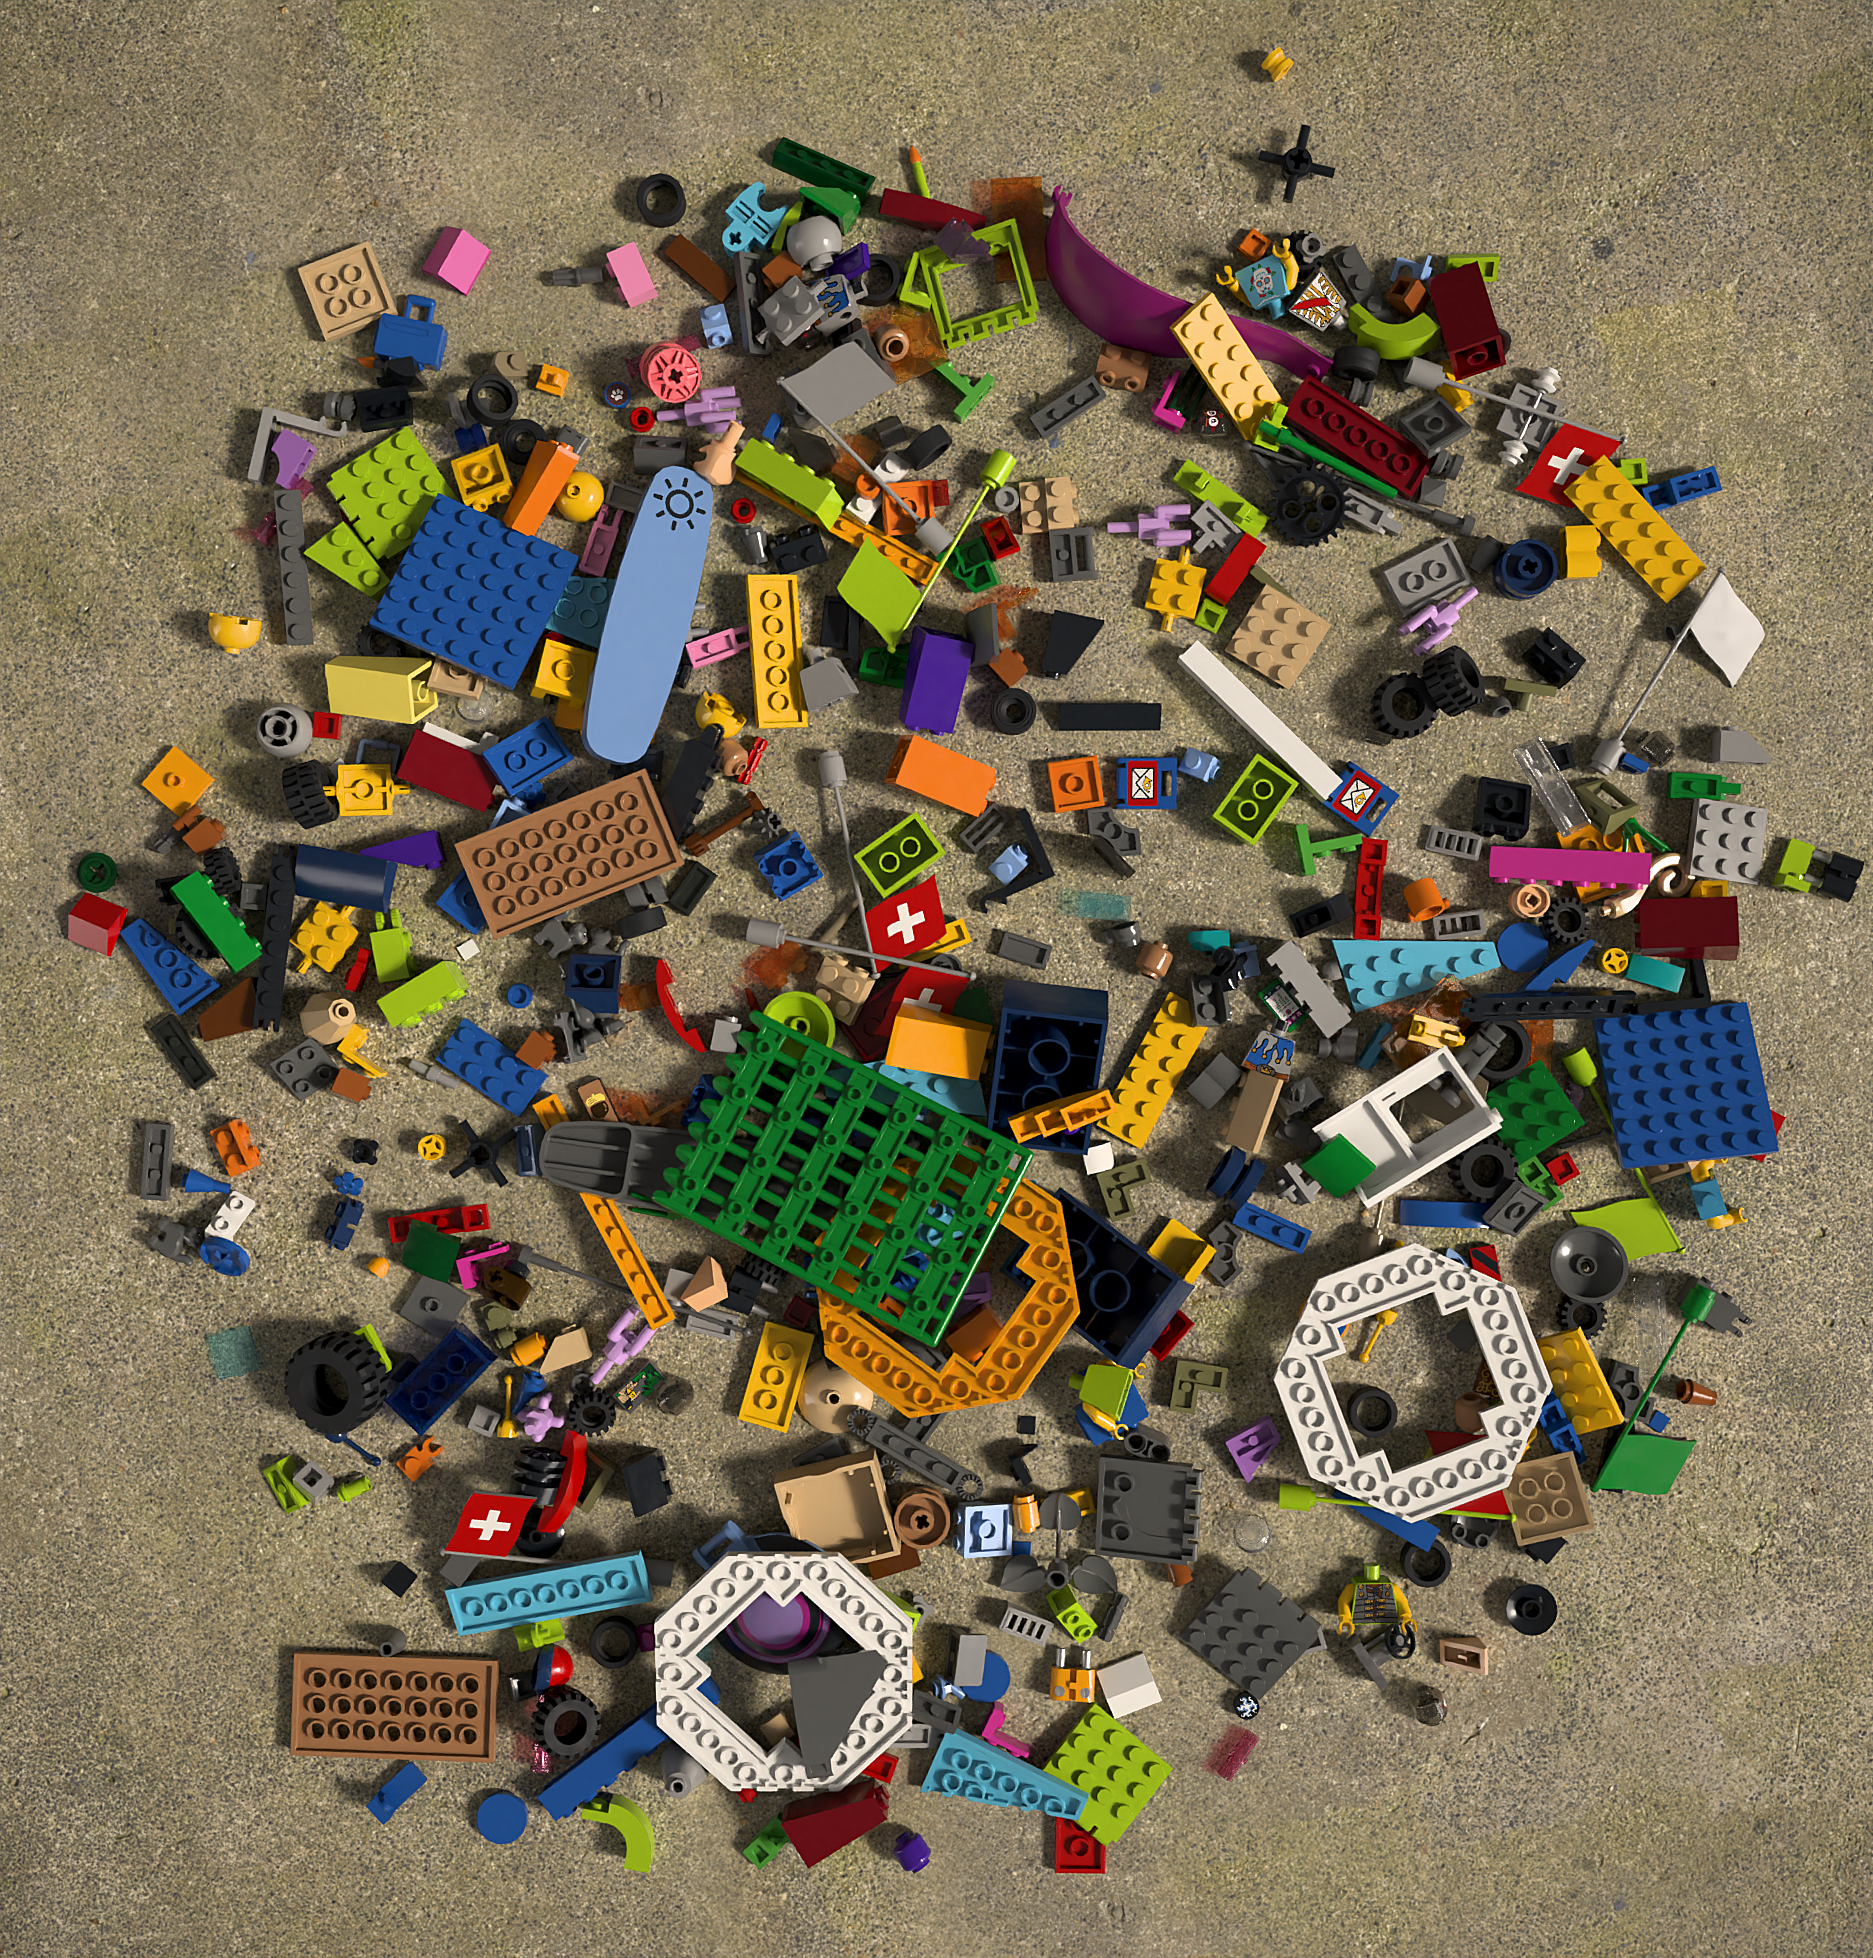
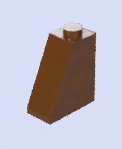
[197,977,271,1042]

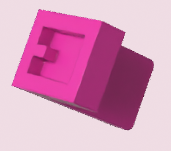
[1150,369,1186,435]
[456,1241,511,1290]
[981,1701,1029,1758]

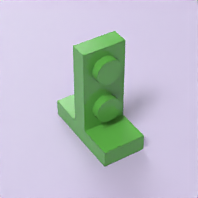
[928,354,995,424]
[1292,824,1363,877]

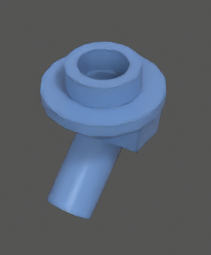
[931,1674,966,1700]

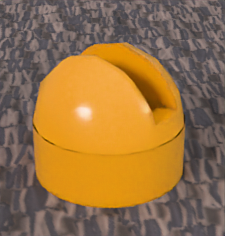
[366,1257,389,1278]

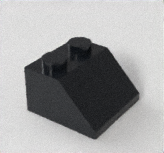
[622,1449,674,1518]

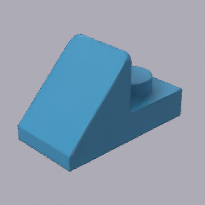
[1354,1022,1399,1070]

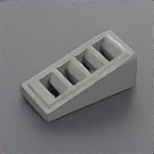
[1424,825,1484,862]
[1432,908,1487,941]
[998,1601,1055,1646]

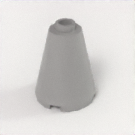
[660,1741,710,1799]

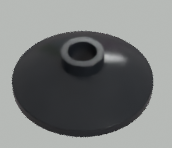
[515,1508,565,1559]
[1506,1584,1558,1636]

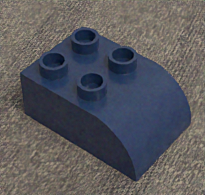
[985,979,1109,1155]
[999,1187,1195,1370]

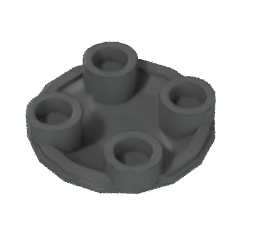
[1448,1515,1499,1549]

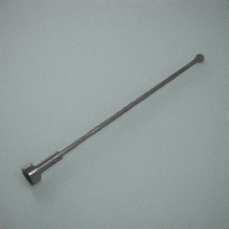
[1242,440,1476,537]
[518,1245,752,1337]

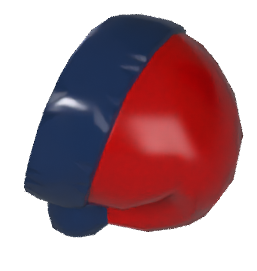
[531,1643,574,1695]

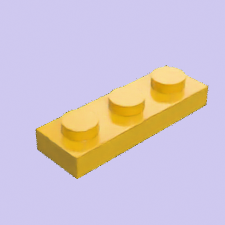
[899,918,972,970]

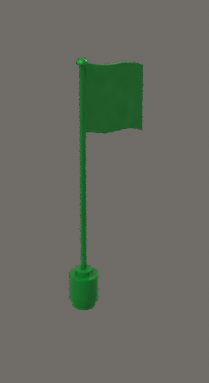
[1589,1283,1716,1495]

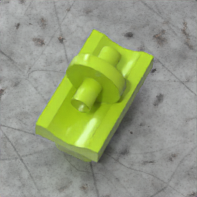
[513,1618,565,1652]

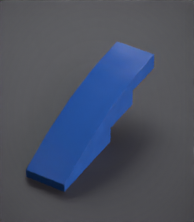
[1638,466,1722,513]
[1515,939,1595,993]
[1538,1389,1588,1465]
[1332,1489,1440,1552]

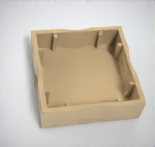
[774,1448,901,1564]

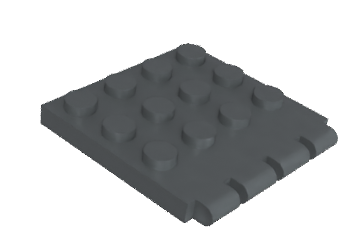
[1095,1453,1203,1566]
[1180,1566,1321,1700]

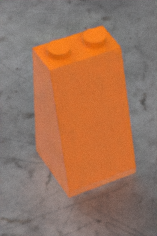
[883,735,997,817]

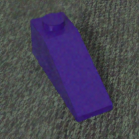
[359,830,447,871]

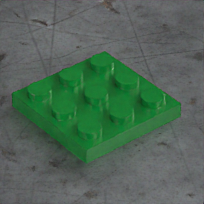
[1485,1059,1586,1165]

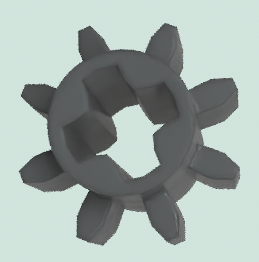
[751,807,782,840]

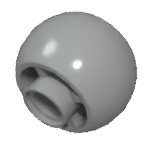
[787,216,842,271]
[255,702,313,758]

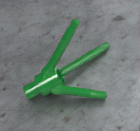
[1621,817,1674,853]

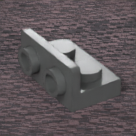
[1186,975,1232,1027]

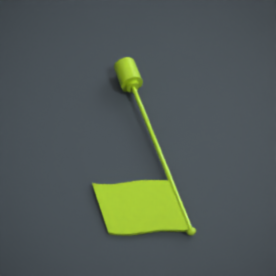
[837,448,1017,653]
[1561,1046,1686,1261]

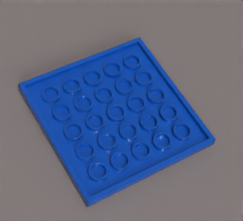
[369,493,579,691]
[1592,1002,1779,1169]

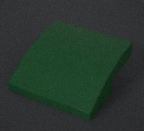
[400,1219,461,1284]

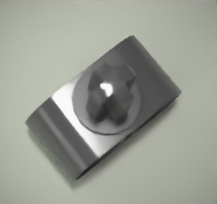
[1274,1077,1325,1124]
[1124,1423,1171,1461]

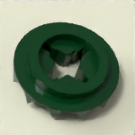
[77,852,119,893]

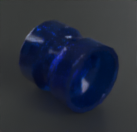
[455,423,488,454]

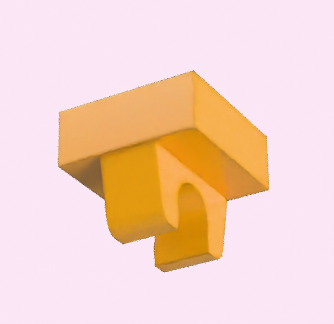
[536,364,570,398]

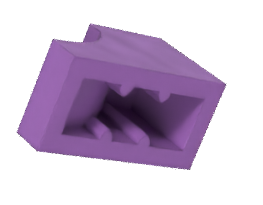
[271,428,317,490]

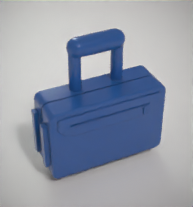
[373,294,448,371]
[1074,1363,1149,1446]

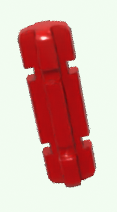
[736,736,768,785]

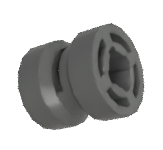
[324,391,357,421]
[1430,449,1464,481]

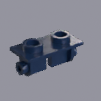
[324,1195,365,1251]

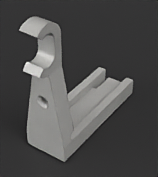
[247,407,348,486]

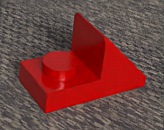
[980,515,1020,562]

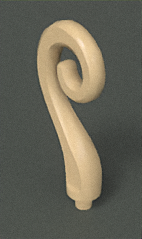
[1598,852,1695,918]

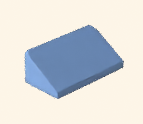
[513,1123,546,1177]

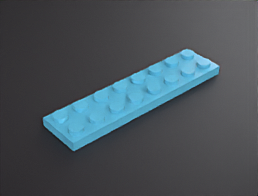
[445,1550,654,1636]

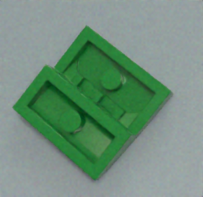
[1300,1133,1376,1199]

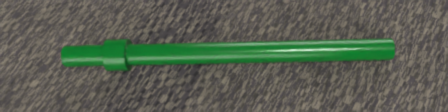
[1258,420,1397,500]

